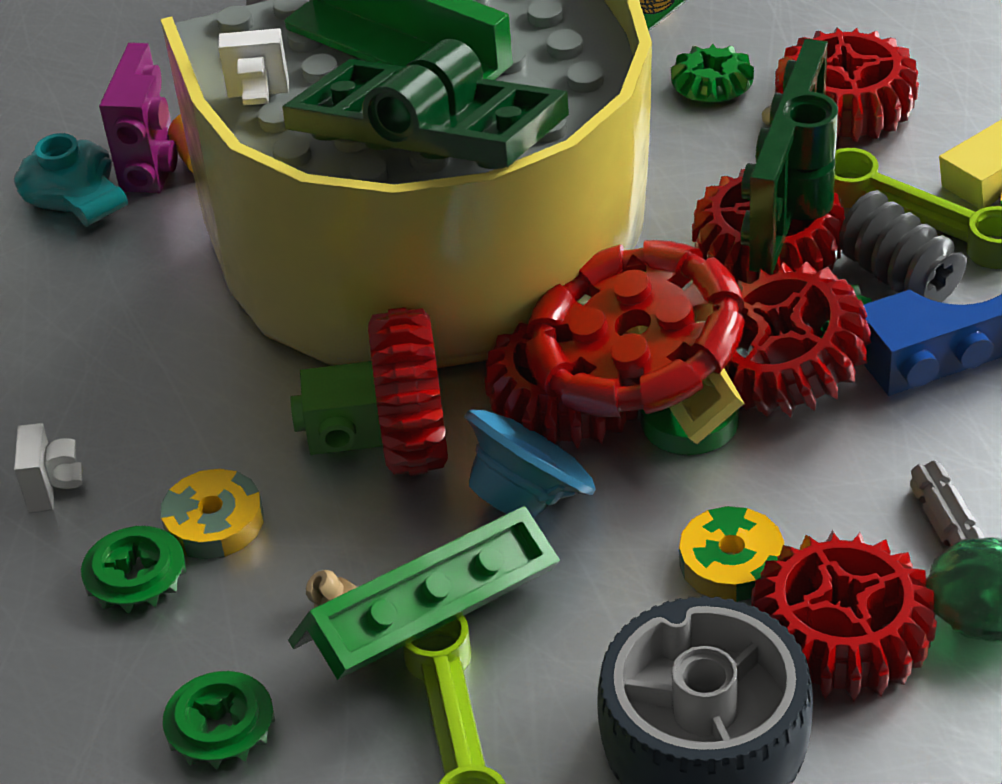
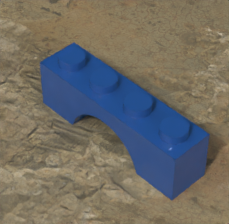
[863,289,1002,396]

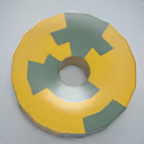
[161,468,264,559]

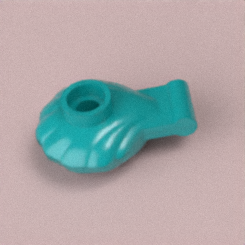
[14,133,128,227]

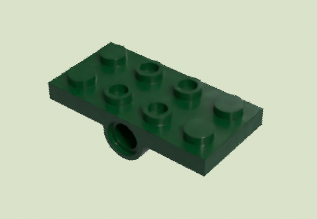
[741,38,838,274]
[282,39,569,169]

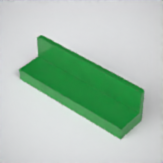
[285,0,513,80]
[288,506,560,680]

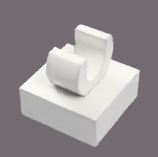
[218,28,289,106]
[14,423,83,513]

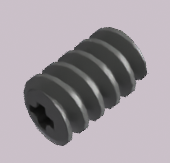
[839,190,967,303]

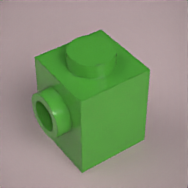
[290,361,383,455]

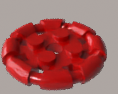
[525,240,745,418]

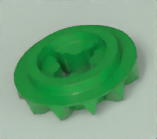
[671,44,754,102]
[81,526,186,614]
[162,671,275,770]

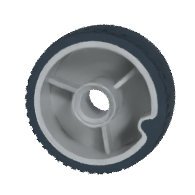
[597,596,813,784]

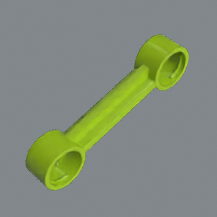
[834,148,1002,269]
[403,616,506,784]

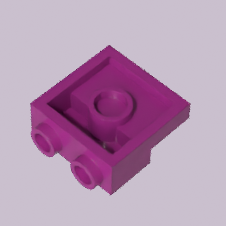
[99,43,178,193]

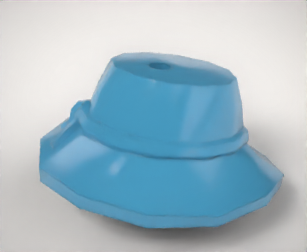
[464,410,596,519]

